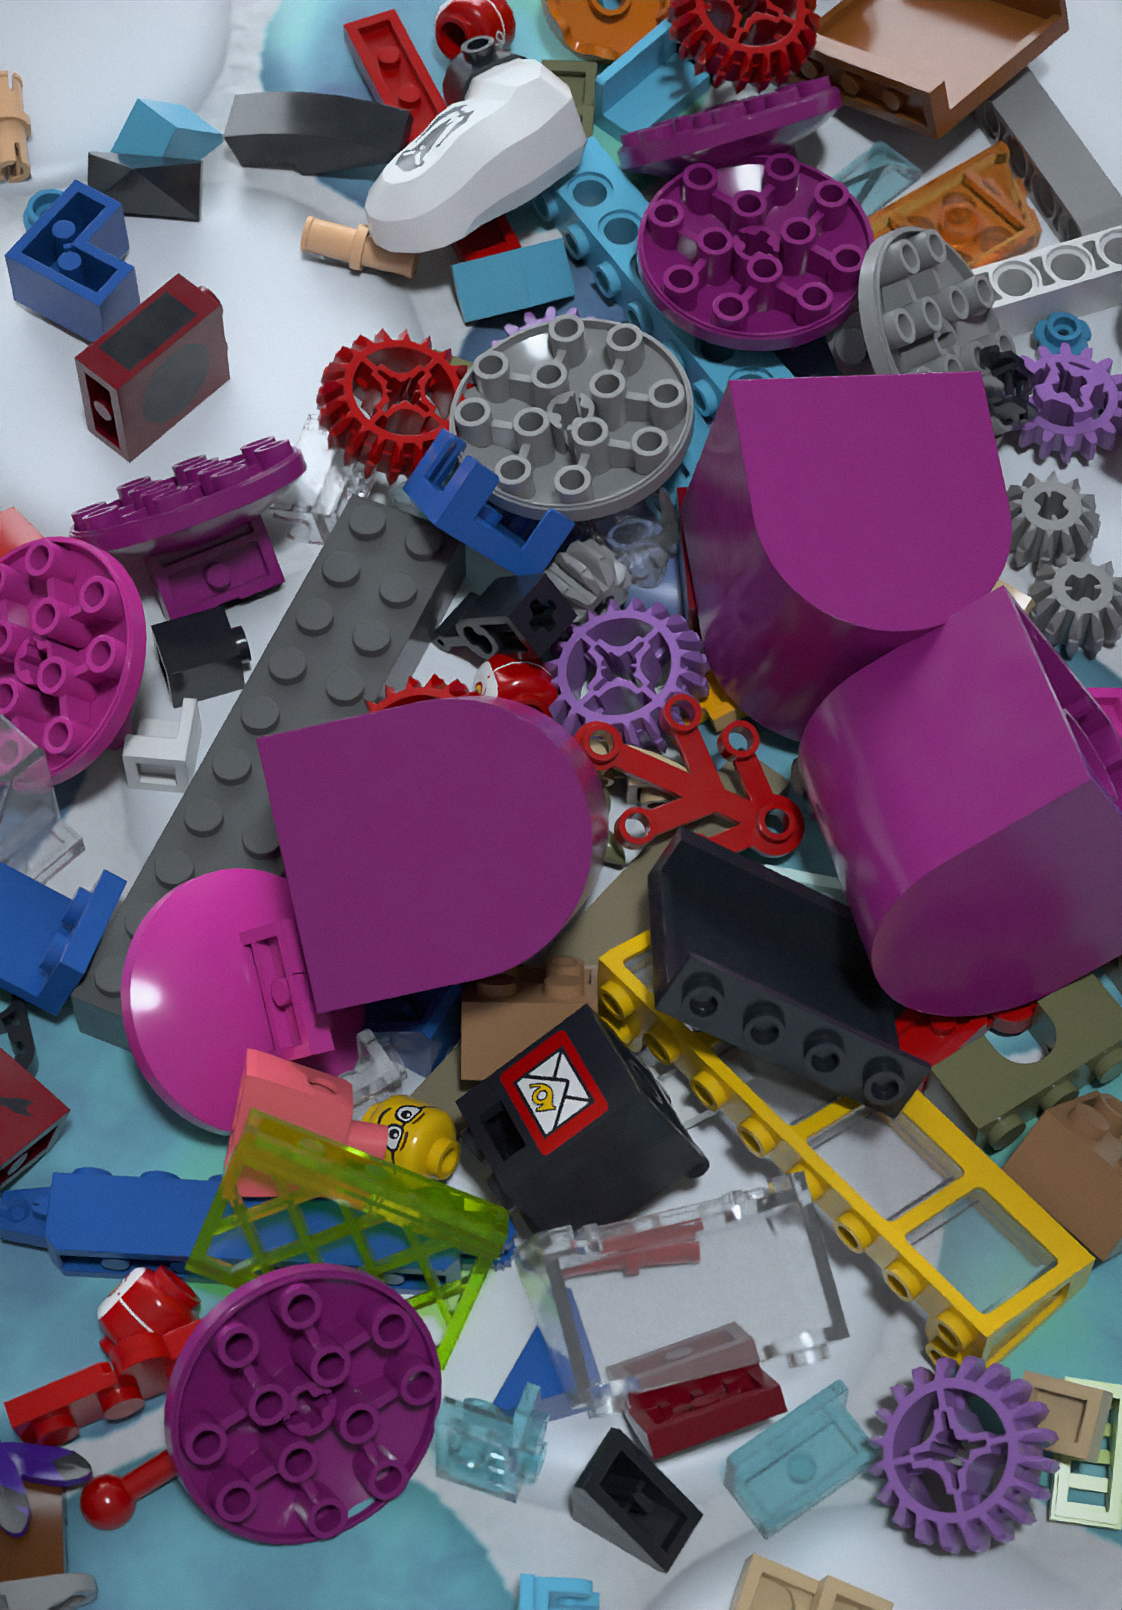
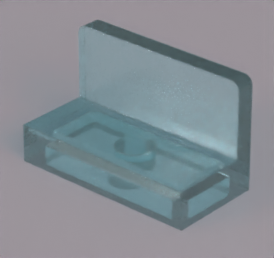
[723,1379,880,1540]

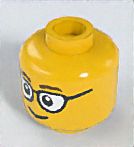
[361,1094,461,1191]

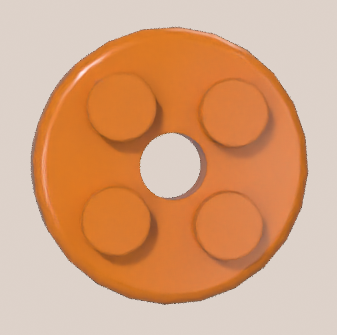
[541,0,670,65]

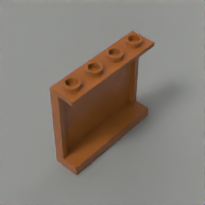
[787,0,1070,140]

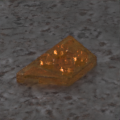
[867,140,1042,269]

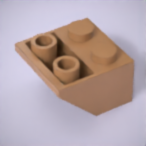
[461,956,598,1080]
[1002,1090,1122,1262]

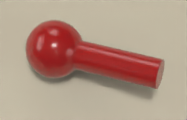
[79,1449,177,1531]

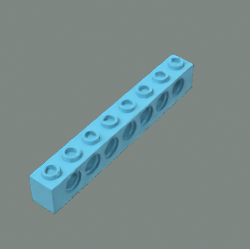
[532,136,795,421]

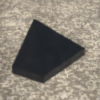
[87,151,203,219]

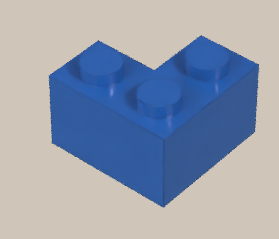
[4,179,141,342]

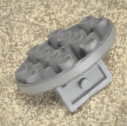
[824,226,1016,446]
[449,314,695,535]

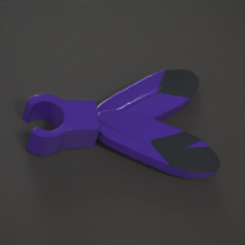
[0,1442,92,1538]

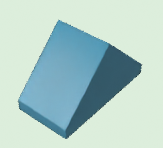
[110,98,224,160]
[450,238,576,323]

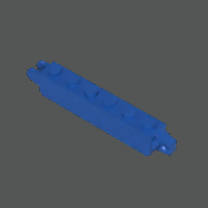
[0,1167,518,1296]

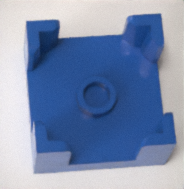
[402,428,575,576]

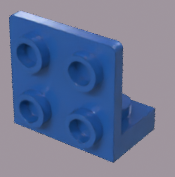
[0,862,127,1016]

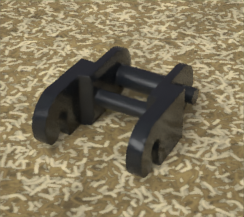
[979,345,1038,424]

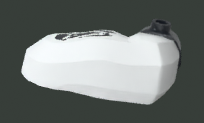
[365,36,587,253]

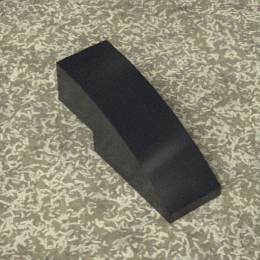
[223,92,414,175]

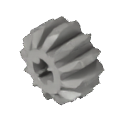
[1006,470,1101,570]
[543,539,633,642]
[1027,552,1122,658]

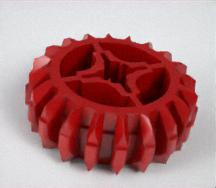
[666,0,821,94]
[316,328,477,487]

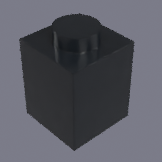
[151,605,252,709]

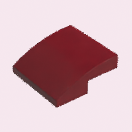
[605,1325,788,1460]

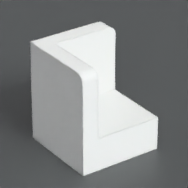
[122,698,202,793]

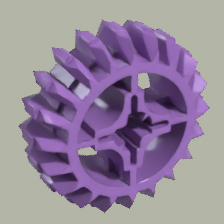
[542,596,710,754]
[867,1356,1061,1553]

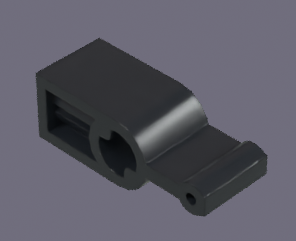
[430,573,578,660]

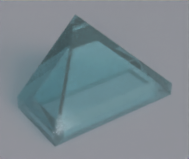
[832,140,922,219]

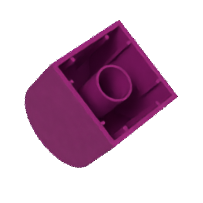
[680,371,1012,742]
[798,585,1122,1017]
[256,696,609,1014]

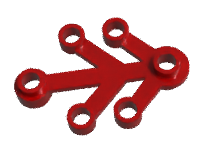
[573,694,805,858]

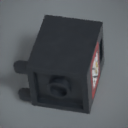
[455,1003,710,1257]

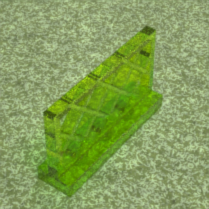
[185,1107,509,1370]

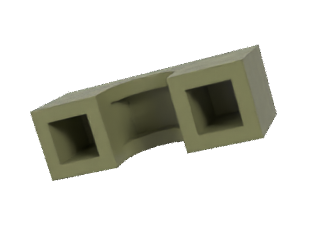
[924,971,1122,1151]

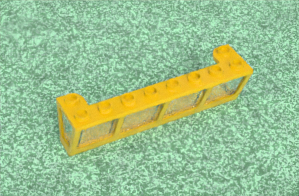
[597,929,1096,1369]

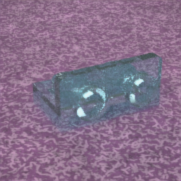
[435,1382,550,1503]

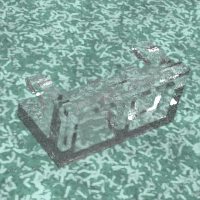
[269,414,378,546]

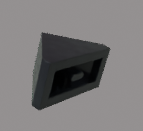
[572,1427,704,1573]

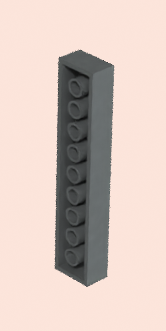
[71,494,466,1052]

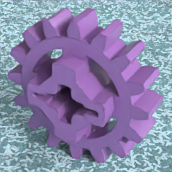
[1002,343,1122,463]

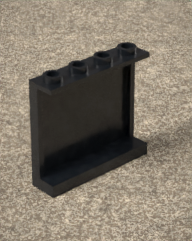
[647,826,932,1119]

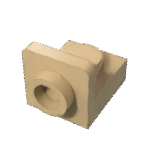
[1023,1370,1113,1464]

